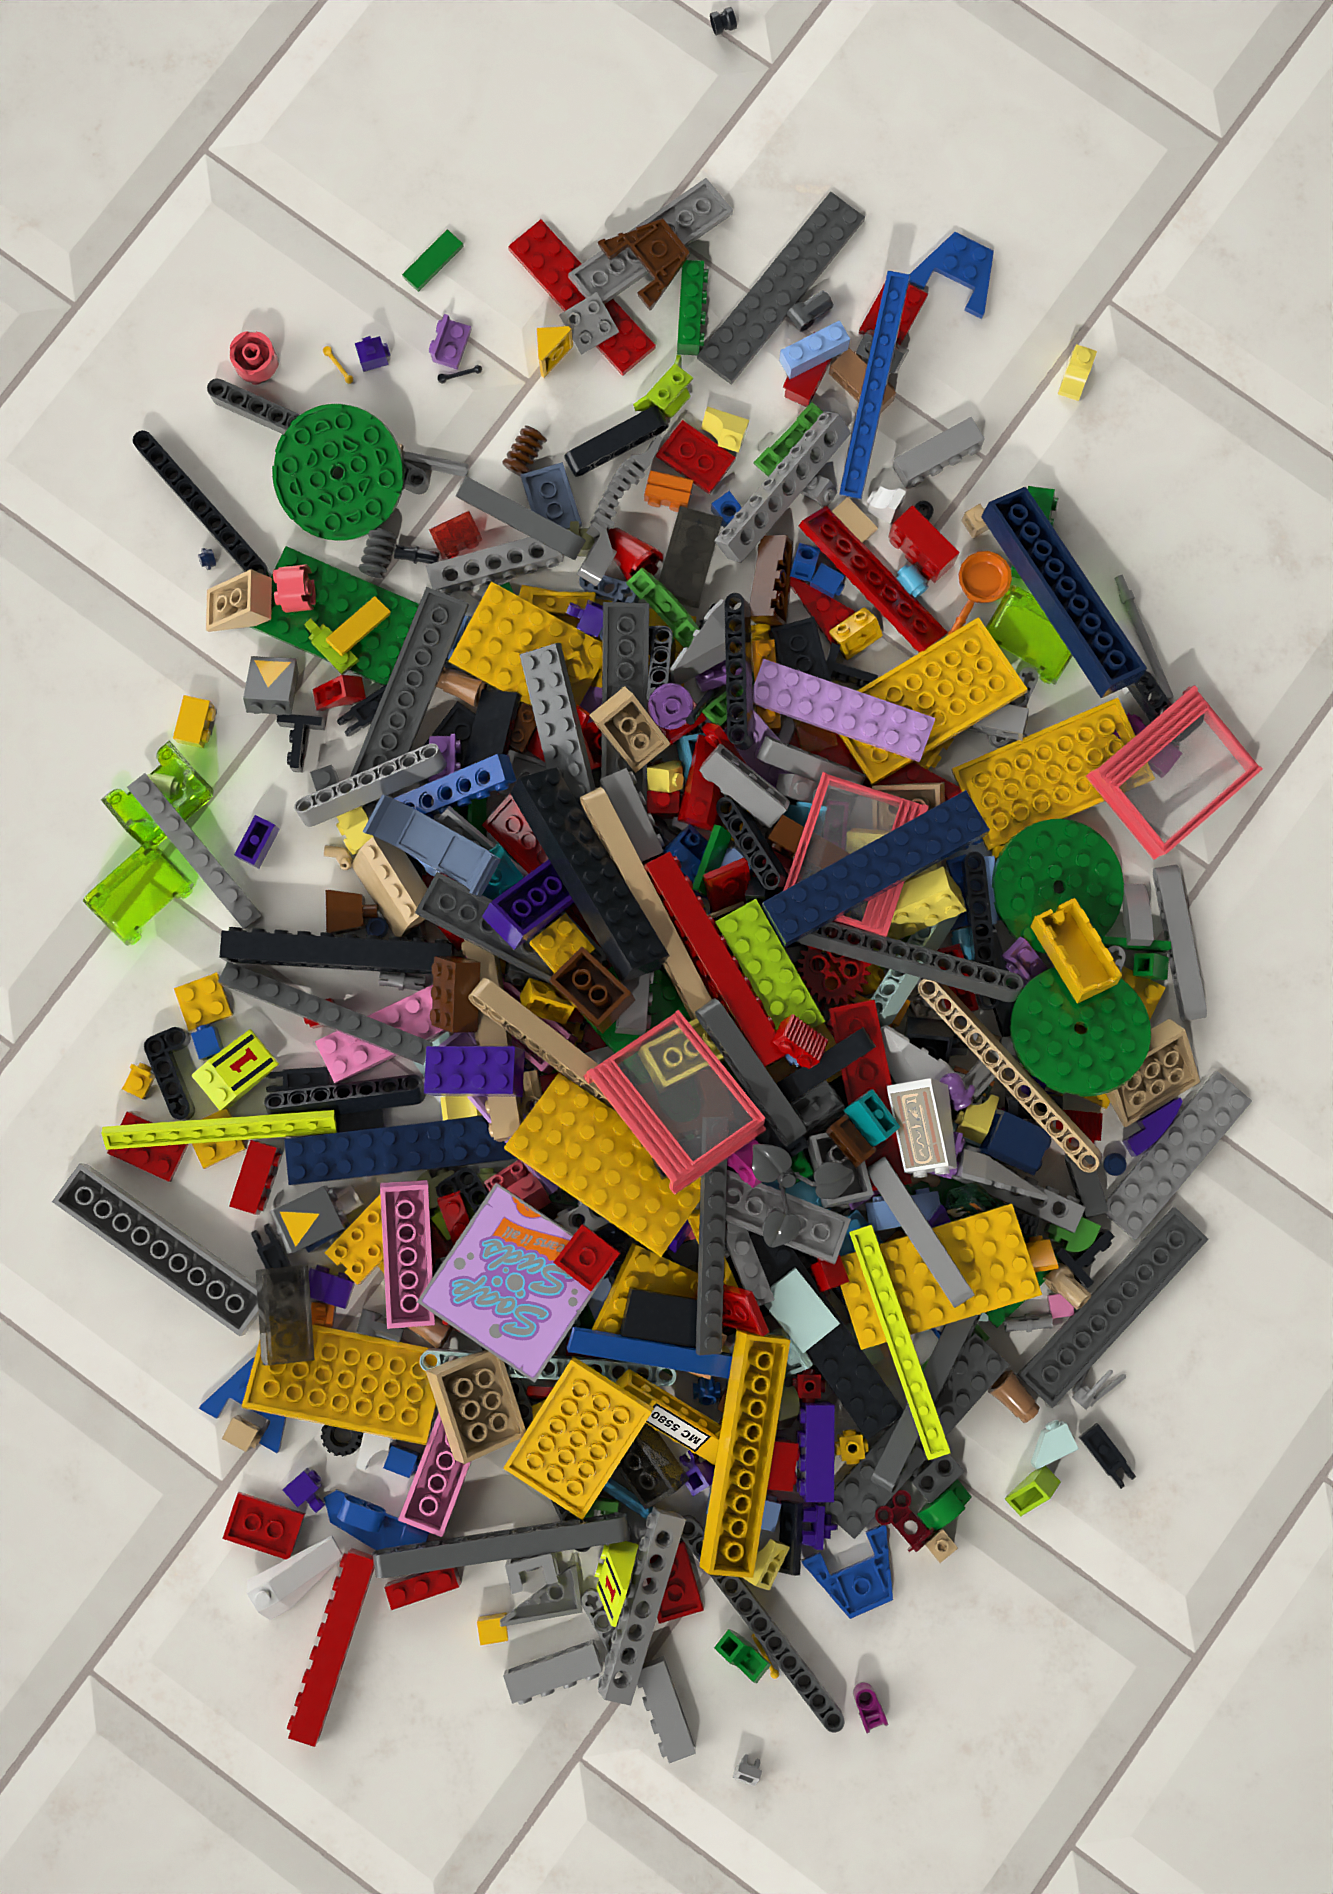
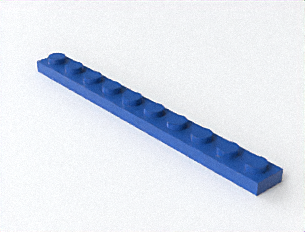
[839,271,910,500]

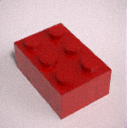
[888,505,960,583]

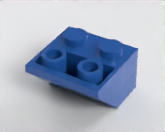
[659,824,708,890]

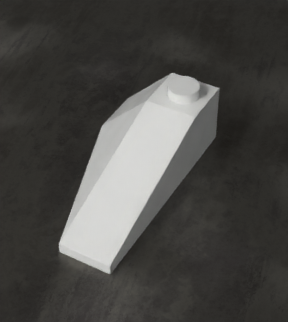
[880,1025,955,1084]
[246,1536,343,1620]

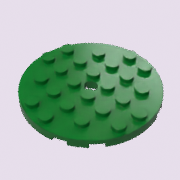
[272,404,405,541]
[992,819,1124,954]
[1010,967,1151,1097]

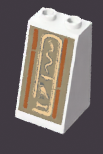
[887,1078,957,1178]

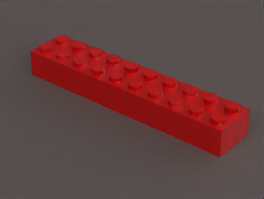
[644,851,787,1068]

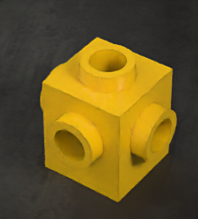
[834,1429,869,1464]

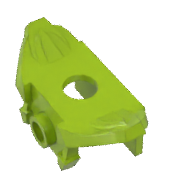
[633,355,693,418]

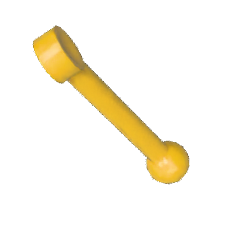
[323,346,353,384]
[751,1634,779,1679]

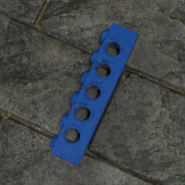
[394,754,516,819]

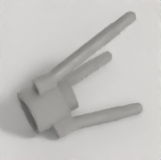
[1072,1368,1126,1410]

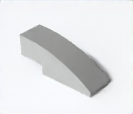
[1122,883,1154,946]

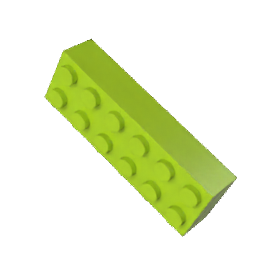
[715,899,825,1031]

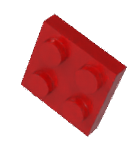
[553,1224,620,1292]

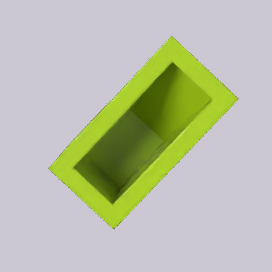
[1005,1465,1061,1517]

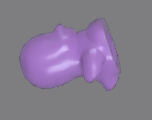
[940,1073,975,1111]

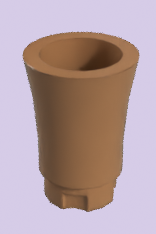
[436,667,487,708]
[408,1314,454,1348]
[988,1370,1040,1423]

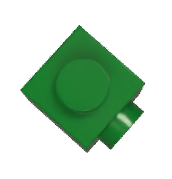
[1133,953,1169,980]

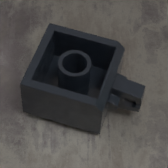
[904,1016,968,1064]

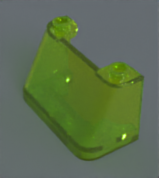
[986,585,1073,685]
[101,740,214,849]
[83,840,195,946]

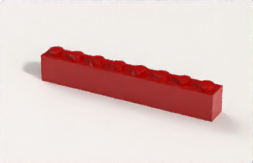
[287,1548,375,1747]

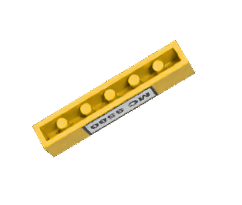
[615,1369,721,1465]

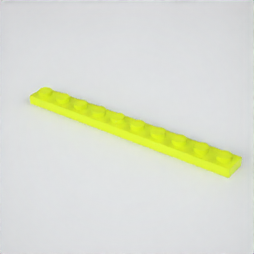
[101,1110,337,1150]
[849,1224,951,1460]

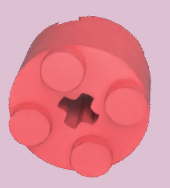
[229,331,279,385]
[273,564,316,613]

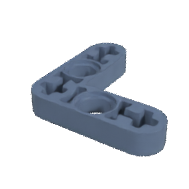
[579,575,639,640]

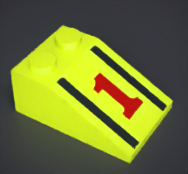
[191,1029,279,1111]
[594,1541,638,1627]

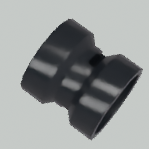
[710,7,737,36]

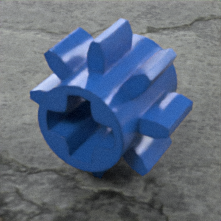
[693,1377,721,1405]

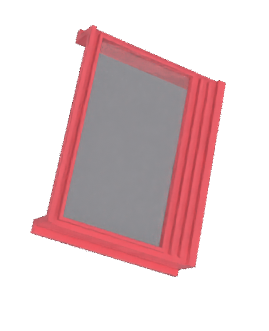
[1085,685,1263,860]
[783,772,929,937]
[583,1010,766,1195]

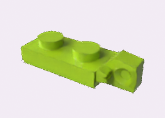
[304,618,359,675]

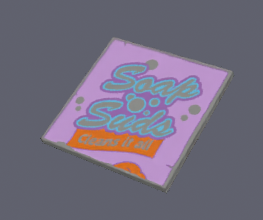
[417,1183,614,1383]

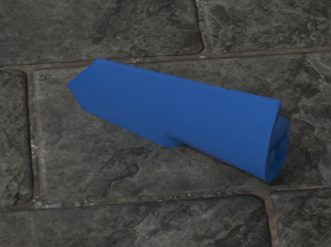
[324,1490,430,1550]

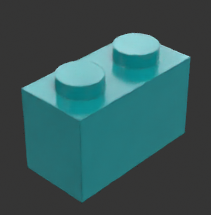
[844,1089,900,1147]

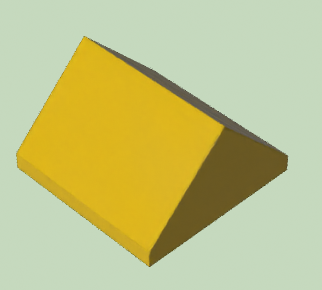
[537,326,573,378]

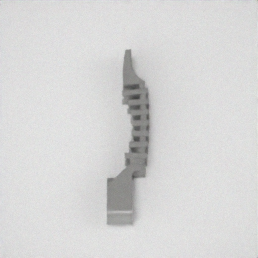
[577,435,662,586]

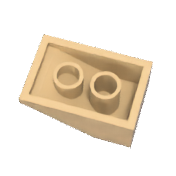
[206,570,272,632]
[589,686,670,773]

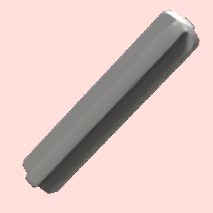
[403,452,469,477]

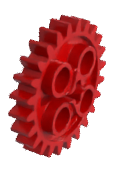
[797,935,871,1005]

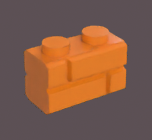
[644,470,694,512]

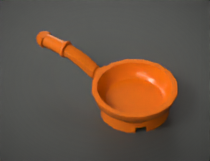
[948,551,1012,635]

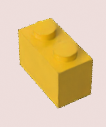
[173,695,216,749]

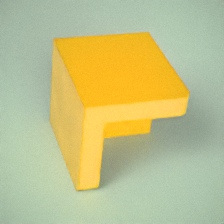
[477,1612,508,1646]

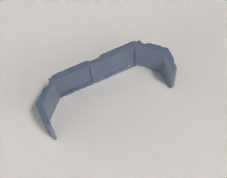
[363,794,501,897]

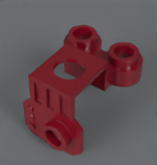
[875,1490,934,1552]

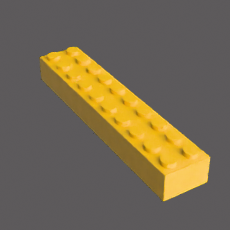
[699,1330,790,1578]

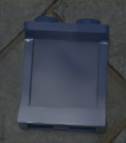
[979,1109,1052,1176]

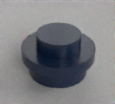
[198,548,216,570]
[366,917,389,939]
[1103,1153,1127,1176]

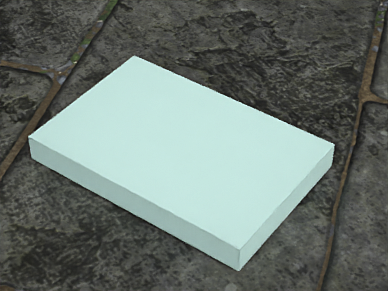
[765,1268,840,1353]

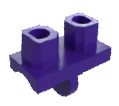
[802,1503,838,1550]

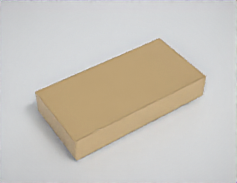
[832,497,878,543]

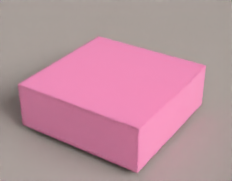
[1047,1293,1075,1319]

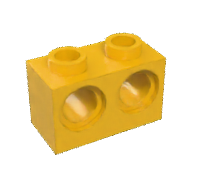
[520,978,575,1024]

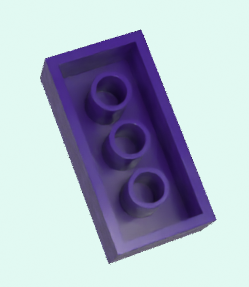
[482,859,575,950]
[424,1046,525,1097]
[796,1401,835,1502]

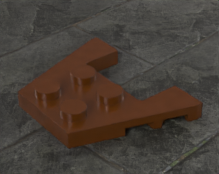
[598,218,690,311]

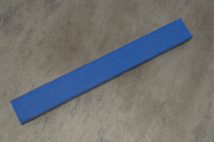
[567,1327,733,1378]

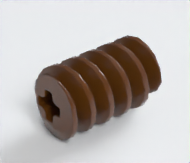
[502,426,547,476]

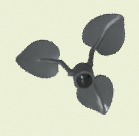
[752,1144,853,1247]

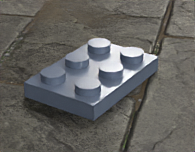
[520,462,582,529]

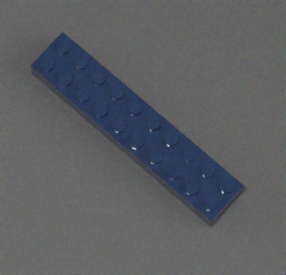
[981,486,1147,698]
[761,790,990,948]
[284,1116,518,1185]

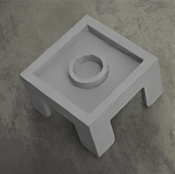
[505,1552,560,1594]

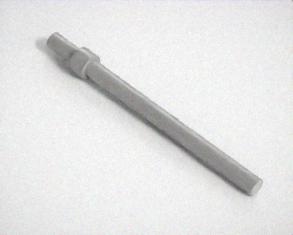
[1114,575,1174,699]

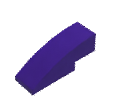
[1122,1098,1183,1157]

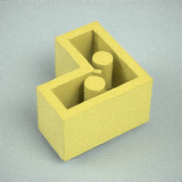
[336,806,373,855]

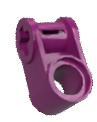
[853,1682,889,1733]

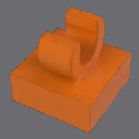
[309,1302,336,1328]

